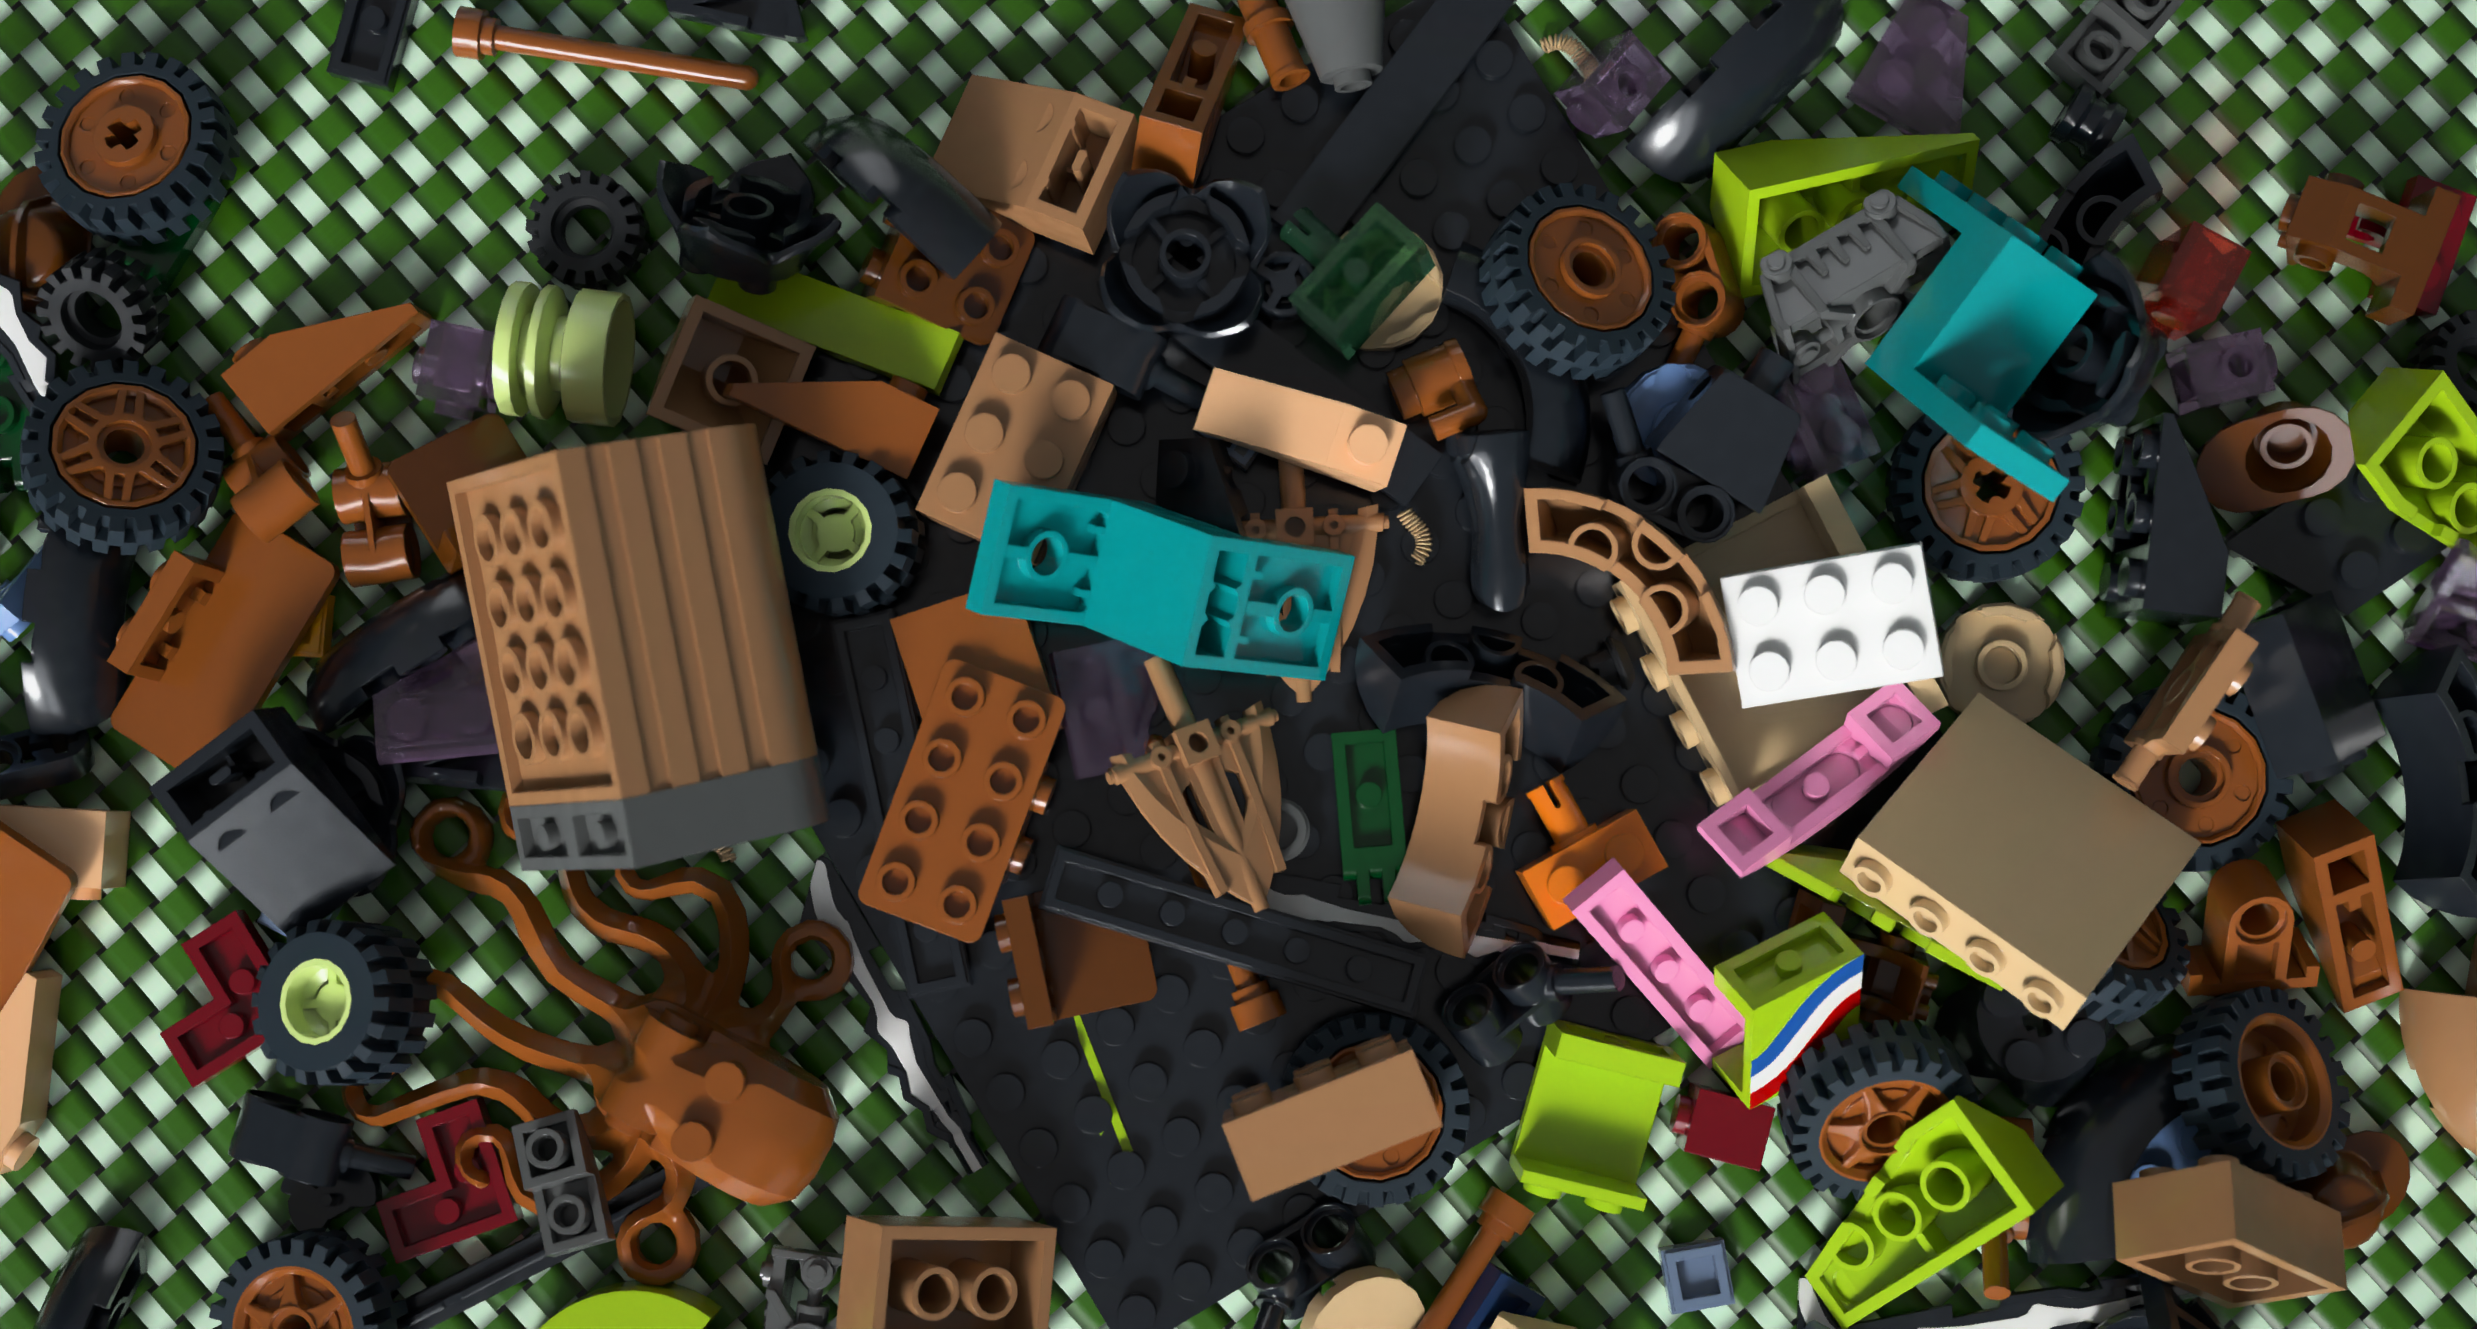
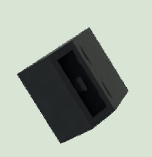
[2099,413,2229,626]
[149,706,398,934]

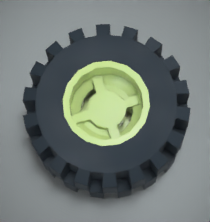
[769,450,926,618]
[251,919,437,1086]

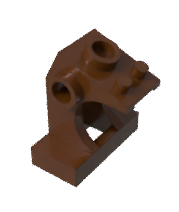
[2277,172,2461,326]
[1787,888,1939,1027]

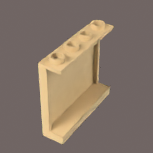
[1610,474,1949,807]
[1839,693,2202,1030]

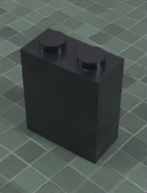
[2242,590,2386,783]

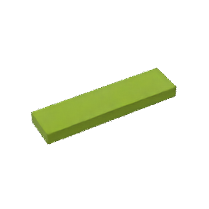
[708,273,964,396]

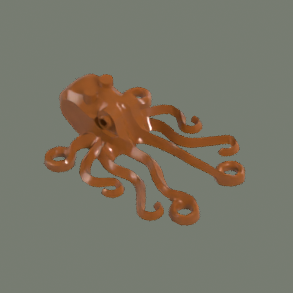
[341,792,855,1286]

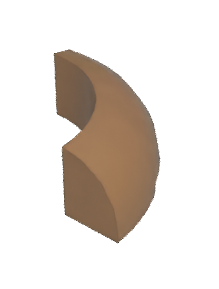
[1524,487,1736,675]
[1387,685,1524,959]
[2399,988,2477,1156]

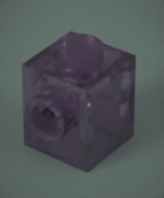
[1554,30,1671,139]
[412,319,497,422]
[2165,328,2278,416]

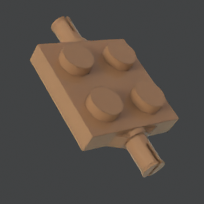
[2112,591,2262,792]

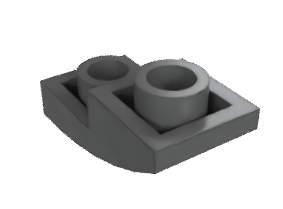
[2044,0,2185,98]
[511,1109,616,1257]

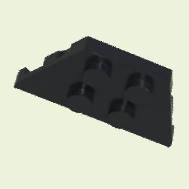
[2224,462,2448,616]

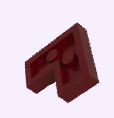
[160,909,271,1088]
[376,1097,524,1264]

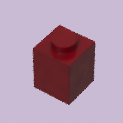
[1669,1082,1776,1171]

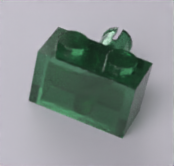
[1280,202,1436,360]

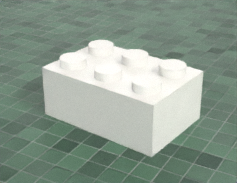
[1720,541,1944,708]

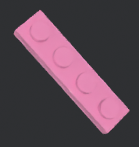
[1562,857,1745,1070]

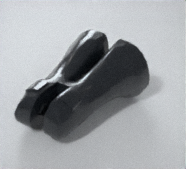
[1446,429,1531,612]

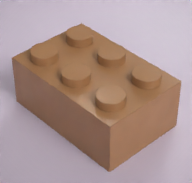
[915,332,1118,566]
[1222,1033,1443,1202]
[2112,1155,2347,1309]
[836,1215,1057,1329]

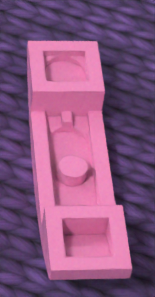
[1697,683,1941,878]

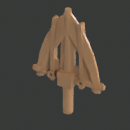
[1242,459,1389,703]
[1105,656,1287,913]

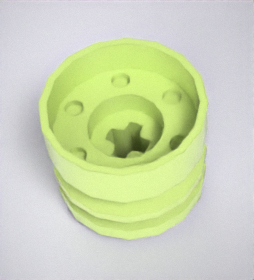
[492,281,636,427]

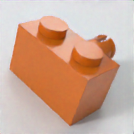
[1515,774,1669,930]

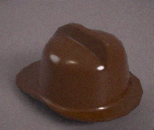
[0,166,93,314]
[2196,401,2355,513]
[2283,1130,2410,1250]

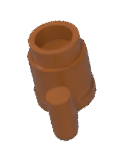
[1385,337,1488,441]

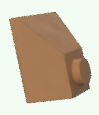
[646,294,816,465]

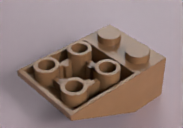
[933,75,1138,255]

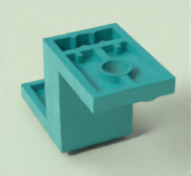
[1865,166,2098,502]
[965,479,1355,681]

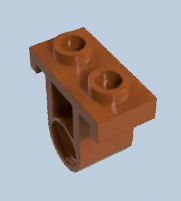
[2181,859,2320,996]

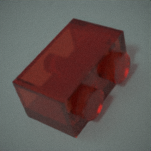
[2136,221,2252,341]

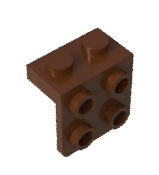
[858,204,1035,346]
[388,413,527,576]
[994,891,1158,1030]

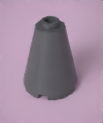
[1284,0,1385,93]

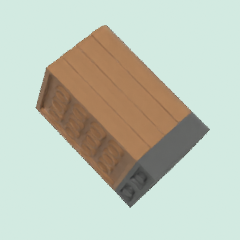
[446,423,830,871]

